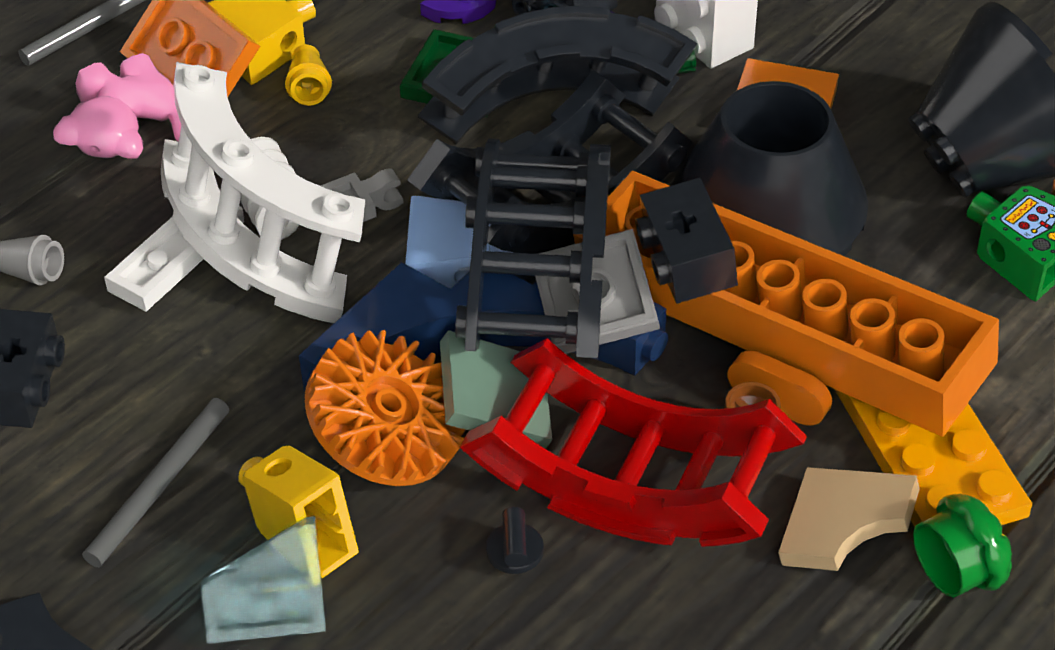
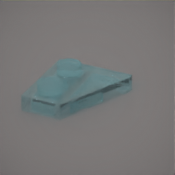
[201,516,326,643]

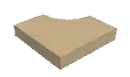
[778,467,920,571]

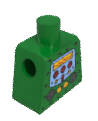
[967,186,1055,302]

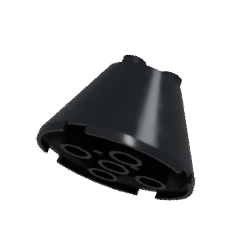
[908,1,1055,198]

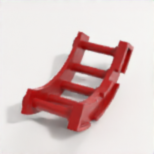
[459,338,807,547]

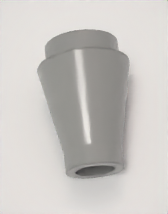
[0,235,64,285]

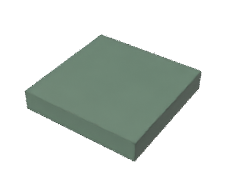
[440,330,553,449]

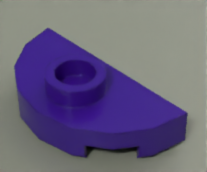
[420,0,496,24]

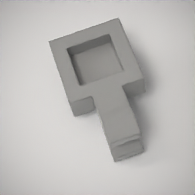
[321,169,404,222]

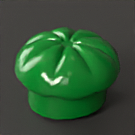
[913,493,1012,598]

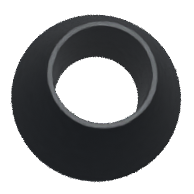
[672,81,868,256]

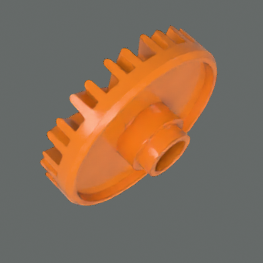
[305,330,465,486]

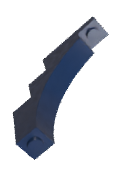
[299,262,668,391]

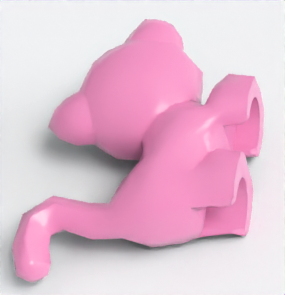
[53,53,181,159]

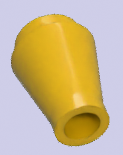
[285,44,332,106]

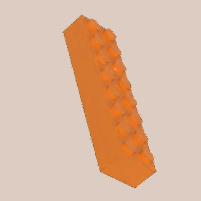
[573,171,999,437]

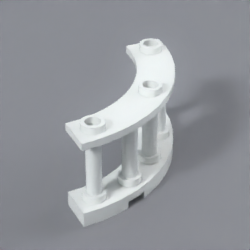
[161,62,365,323]

